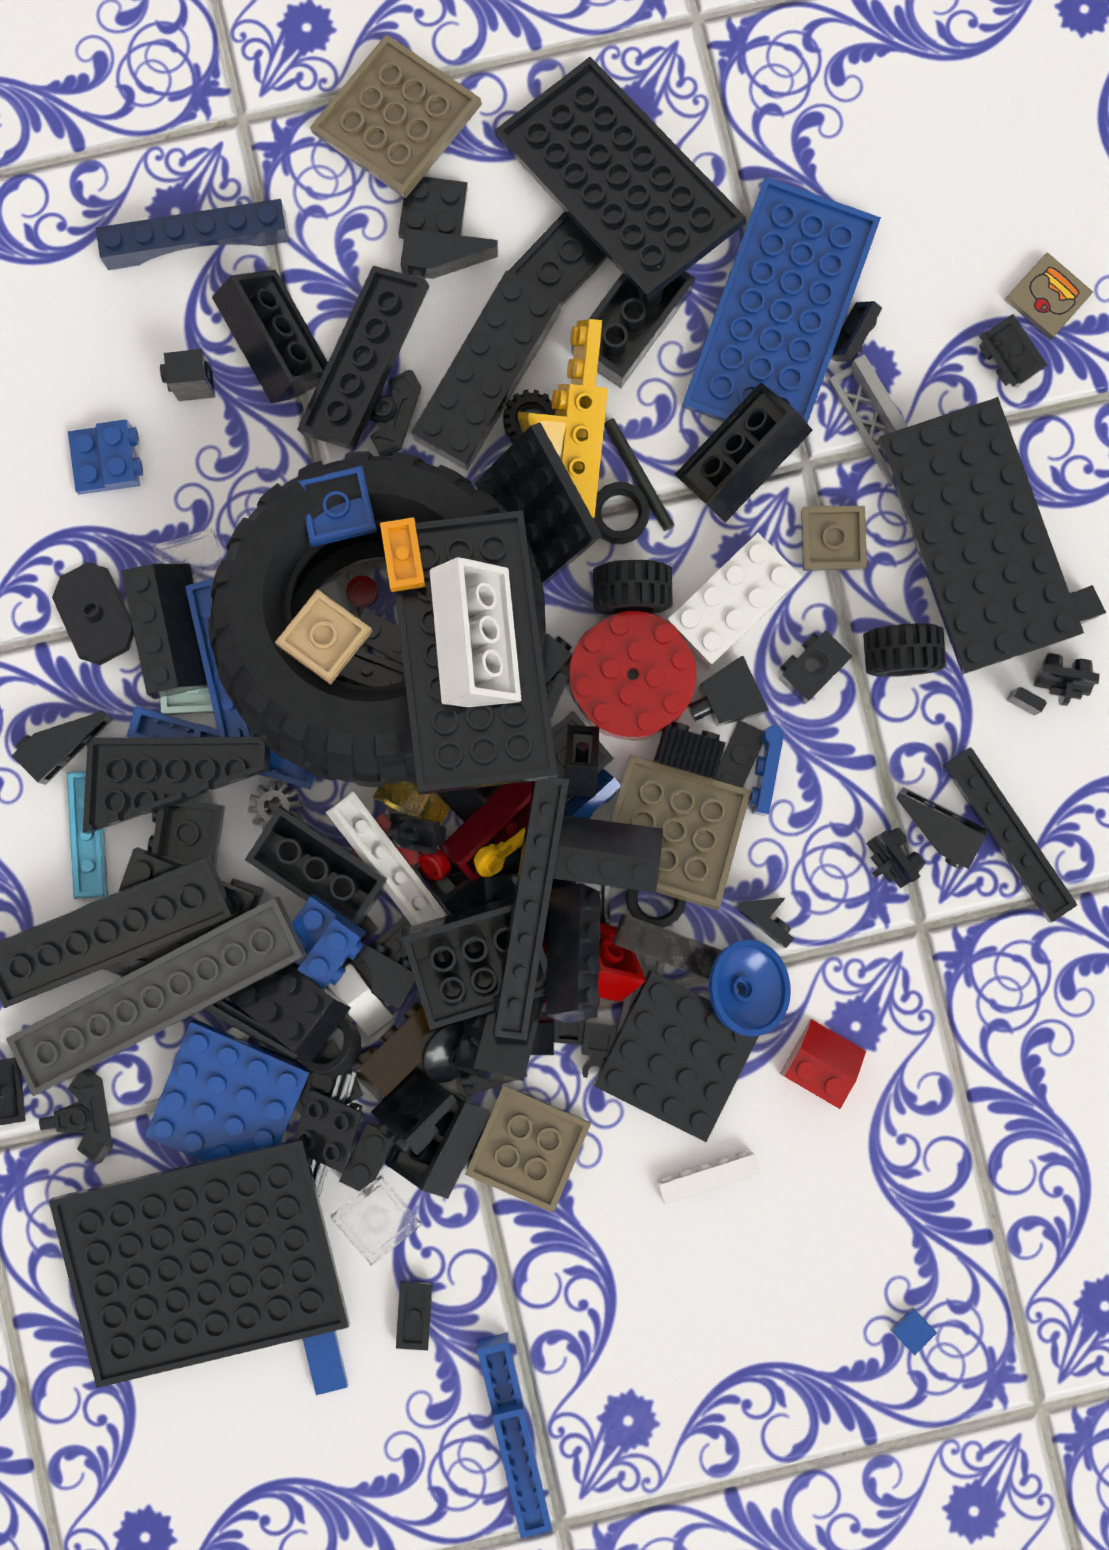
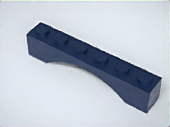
[95,199,290,270]

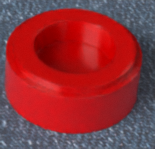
[346,575,378,608]
[419,849,451,881]

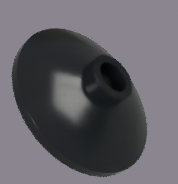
[422,1022,465,1083]

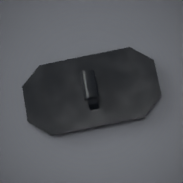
[52,562,134,665]

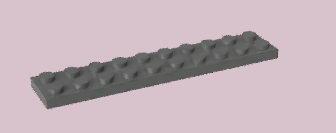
[6,897,307,1096]

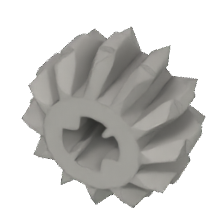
[248,780,303,831]

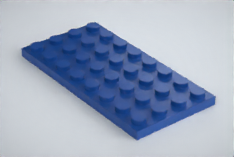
[682,177,881,448]

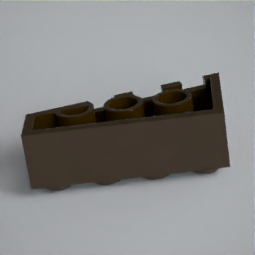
[355,1003,461,1102]

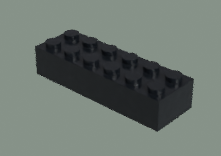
[411,270,561,471]

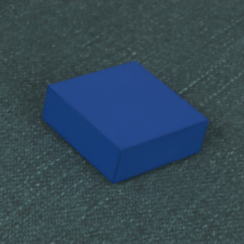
[890,1307,937,1356]

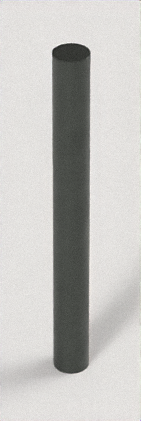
[604,418,675,531]

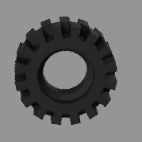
[503,389,556,443]

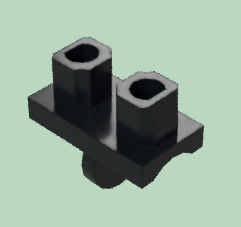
[1034,653,1100,706]
[388,813,446,854]
[866,827,925,888]

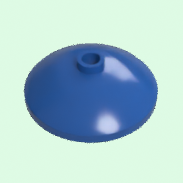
[708,940,791,1036]

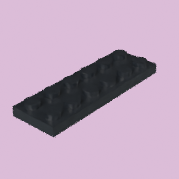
[297,266,430,451]

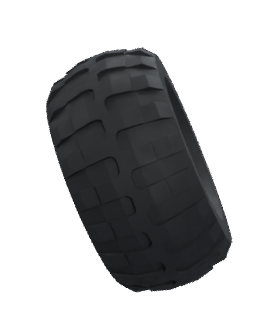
[208,451,546,787]

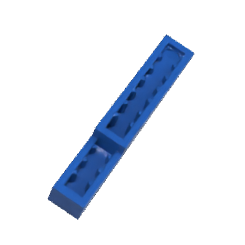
[126,706,315,790]
[477,1332,552,1538]

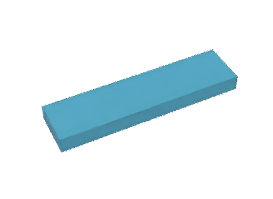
[67,771,108,899]

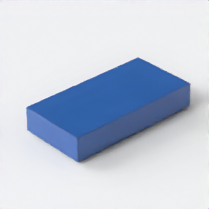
[303,1331,349,1395]

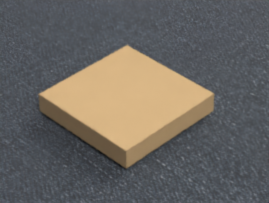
[275,589,373,685]

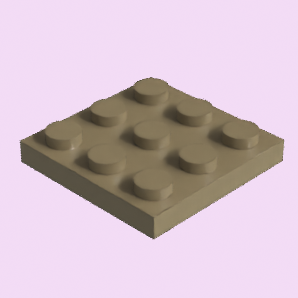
[465,1084,591,1213]

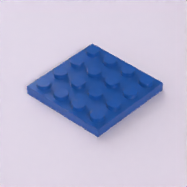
[145,1019,311,1161]

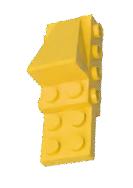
[518,319,608,518]

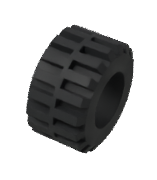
[593,560,673,614]
[863,623,946,677]

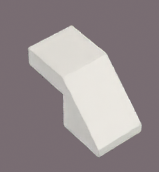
[327,963,395,1037]

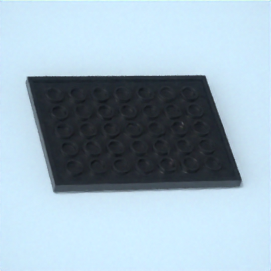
[49,1137,350,1388]

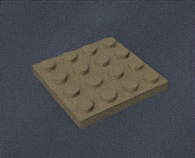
[310,34,482,199]
[610,755,751,911]

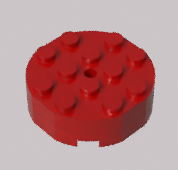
[569,611,696,741]

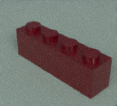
[438,781,533,883]

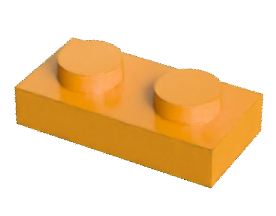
[380,517,425,592]

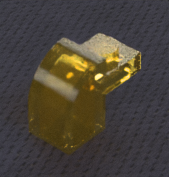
[372,781,450,826]

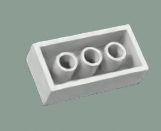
[667,533,802,669]

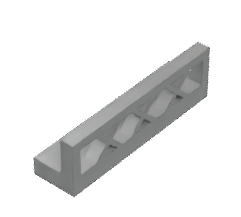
[828,354,908,486]

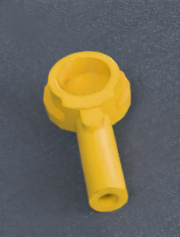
[474,828,525,877]

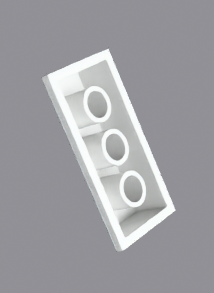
[430,557,521,707]

